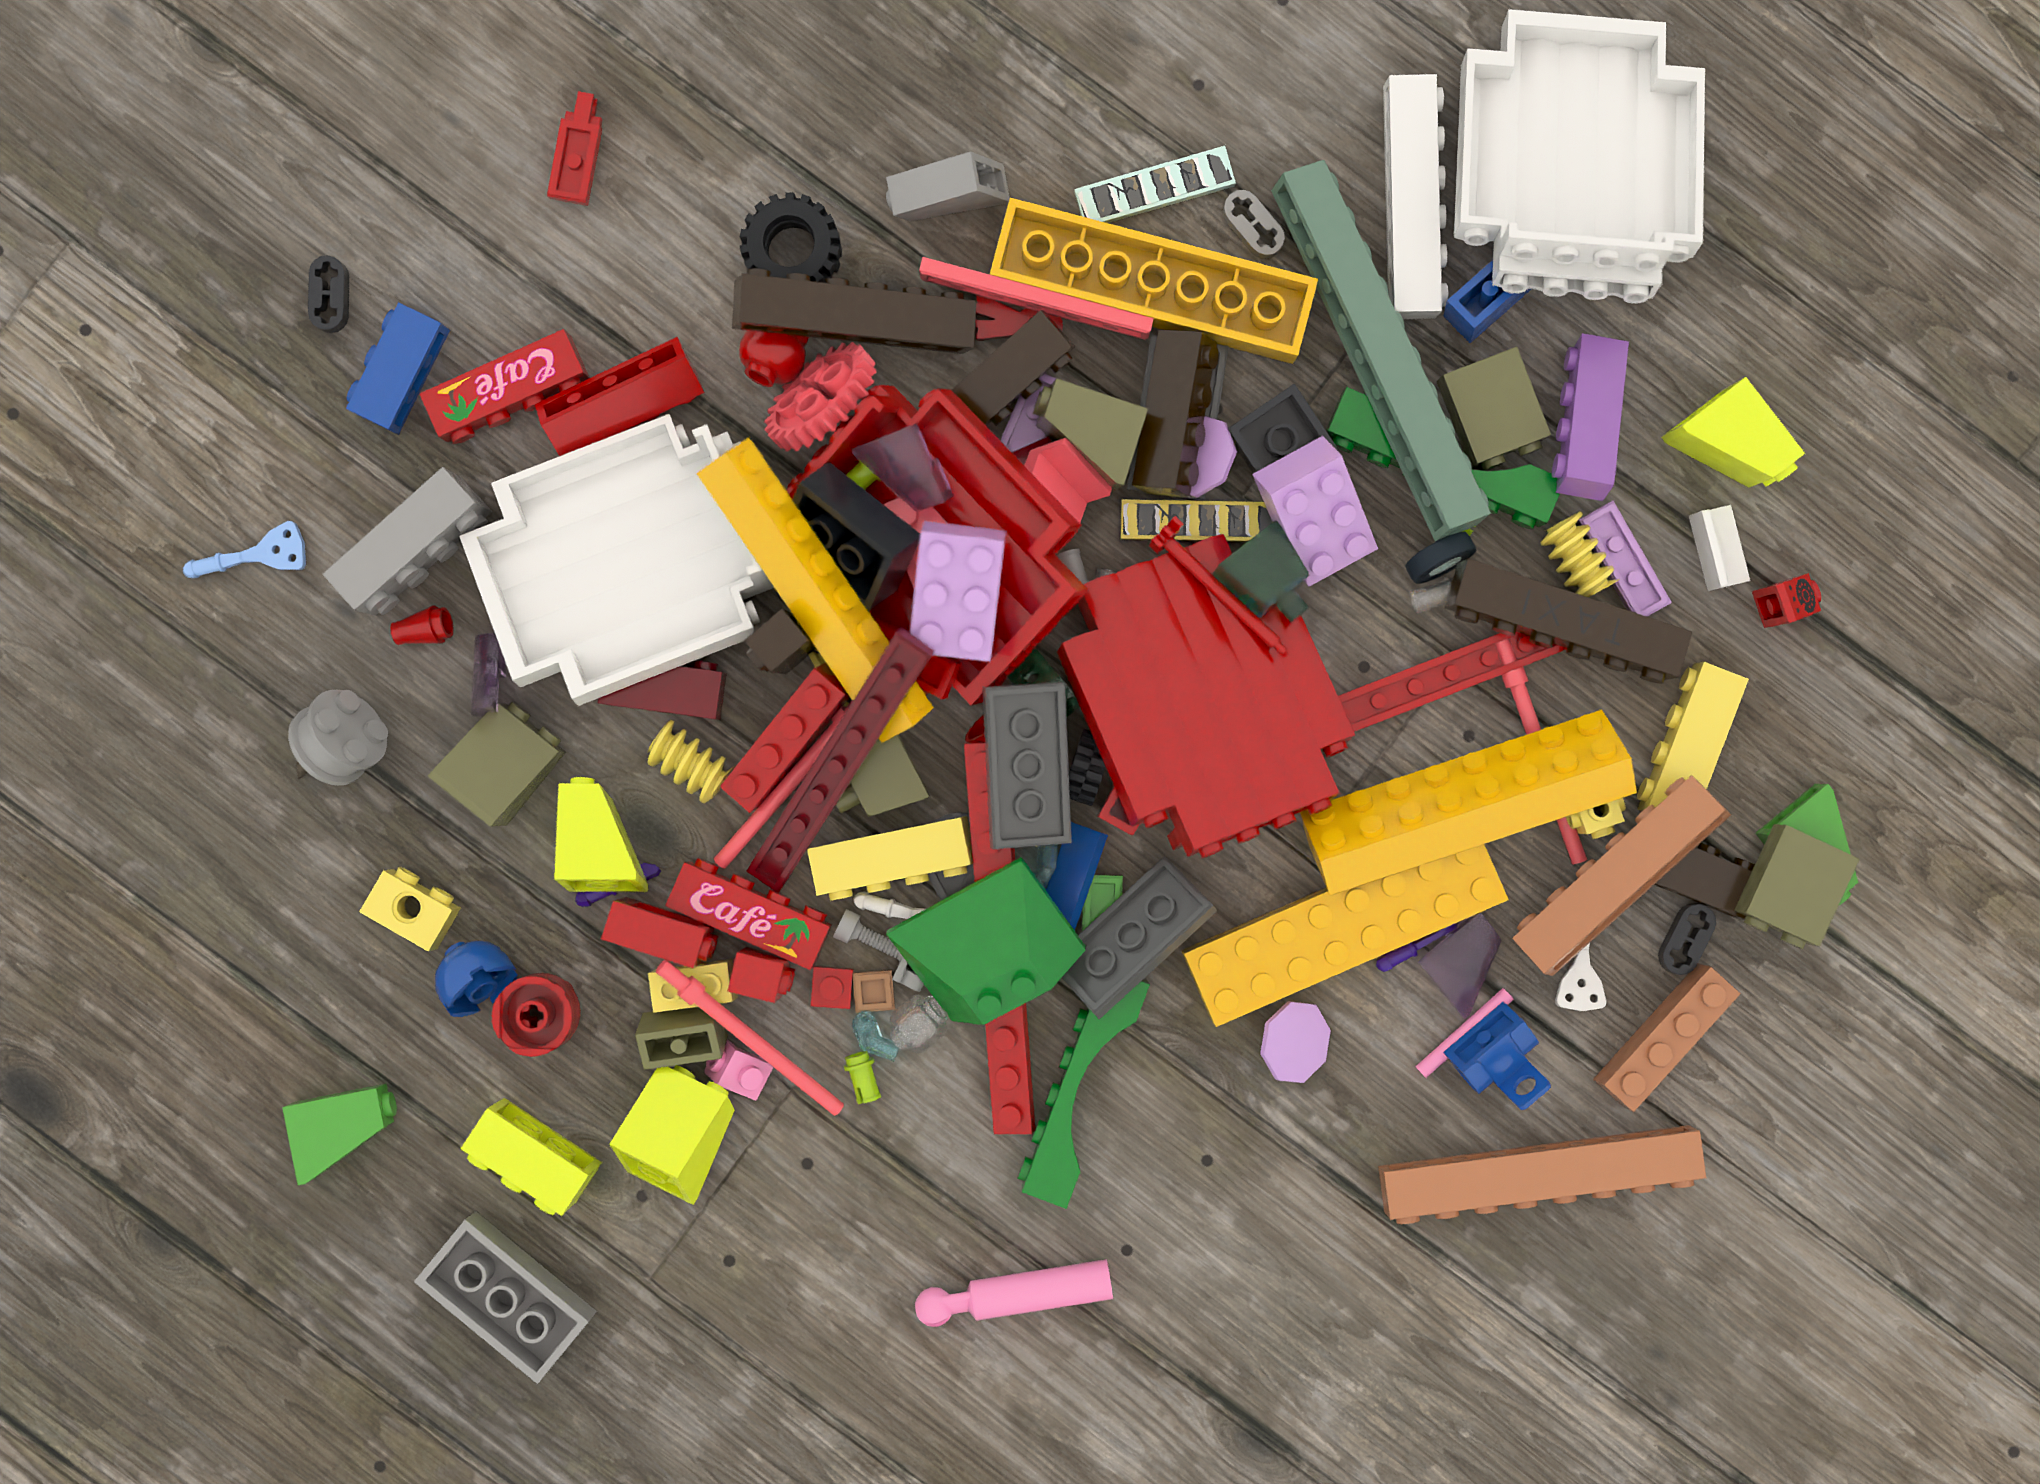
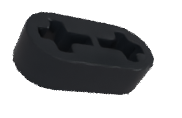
[308,255,350,333]
[1658,903,1716,975]

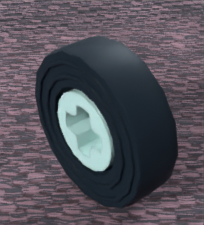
[1405,532,1477,584]

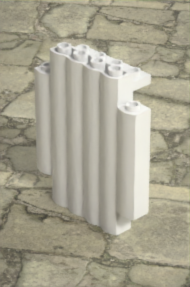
[1454,9,1705,303]
[459,414,775,706]

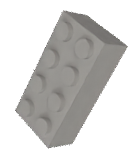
[322,467,492,616]
[414,1211,597,1384]

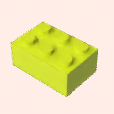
[461,1098,602,1216]

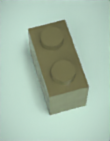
[635,1007,728,1070]

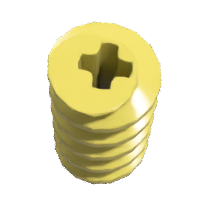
[1540,511,1620,597]
[647,720,735,803]

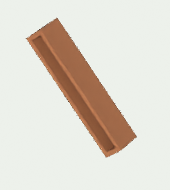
[1512,775,1731,976]

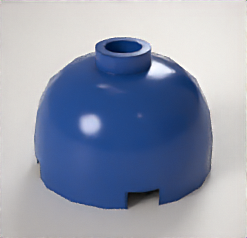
[435,941,517,1017]

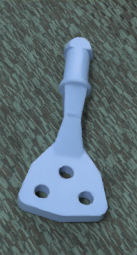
[183,521,306,578]

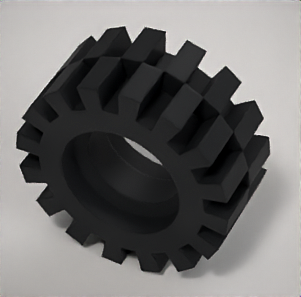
[1069,729,1106,806]

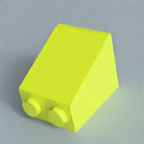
[1661,377,1805,488]
[554,777,648,892]
[609,1065,735,1205]

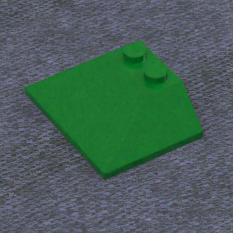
[886,857,1086,1025]

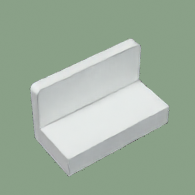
[1689,505,1750,591]

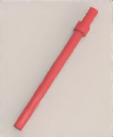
[1495,638,1587,865]
[714,701,853,869]
[655,960,844,1116]

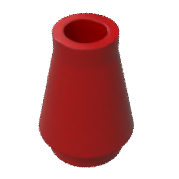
[390,605,454,645]

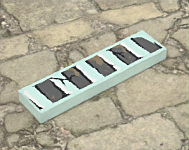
[1074,146,1236,223]

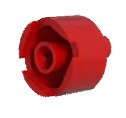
[492,973,581,1057]

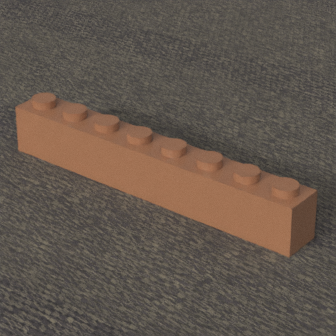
[1378,1125,1706,1224]

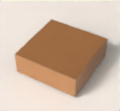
[853,969,896,1013]

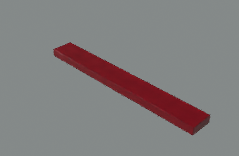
[746,628,935,893]

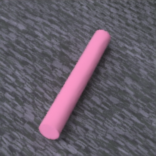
[1415,988,1514,1078]

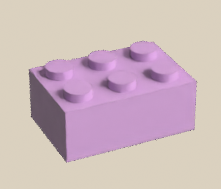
[1252,436,1378,587]
[910,521,1006,661]

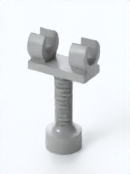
[833,909,924,992]

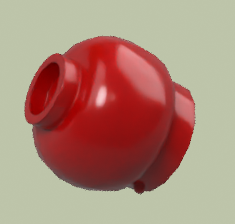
[739,330,809,387]

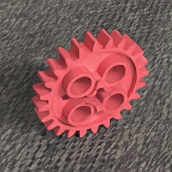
[764,342,877,452]

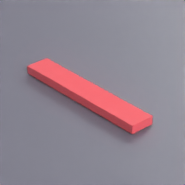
[919,257,1154,340]

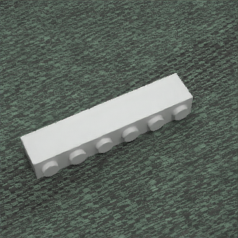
[1383,74,1448,319]

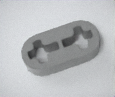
[1223,190,1285,259]

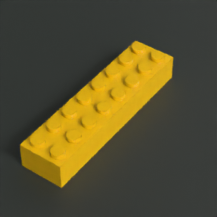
[990,198,1318,364]
[1300,710,1637,895]
[1181,844,1509,1027]

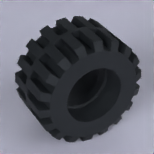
[740,192,842,283]

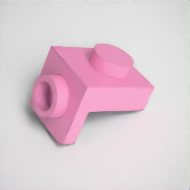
[704,1040,774,1101]

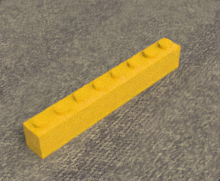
[696,438,934,743]

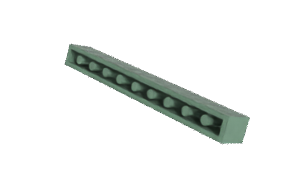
[1271,160,1491,542]

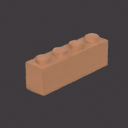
[1593,963,1741,1112]

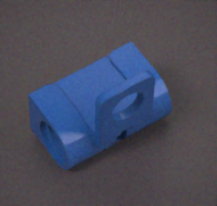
[1443,1001,1551,1110]

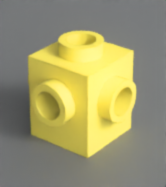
[1566,798,1626,839]

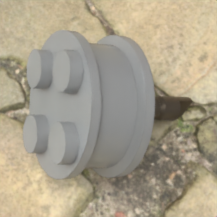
[288,690,388,786]

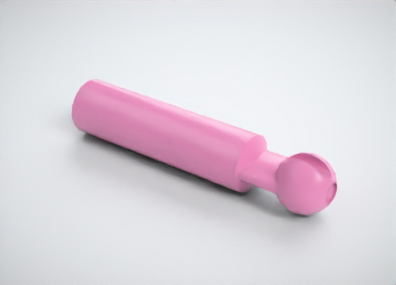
[915,1259,1113,1327]

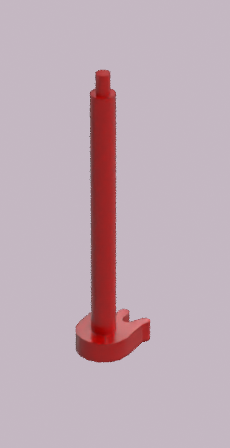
[1149,516,1288,655]

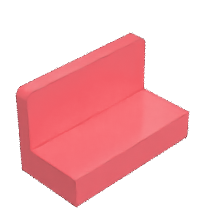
[1024,438,1112,523]

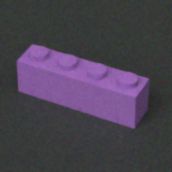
[1552,333,1629,501]

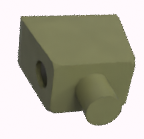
[836,734,931,817]

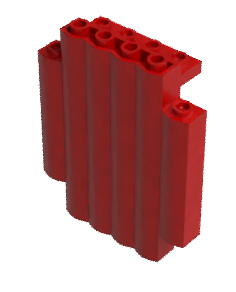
[786,385,1088,706]
[1057,534,1355,858]

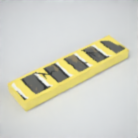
[1120,499,1278,543]

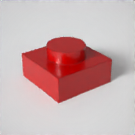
[811,966,854,1009]

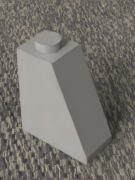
[886,151,1010,221]

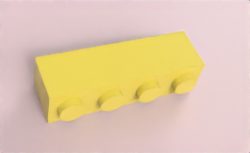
[1637,662,1749,811]
[807,816,973,901]

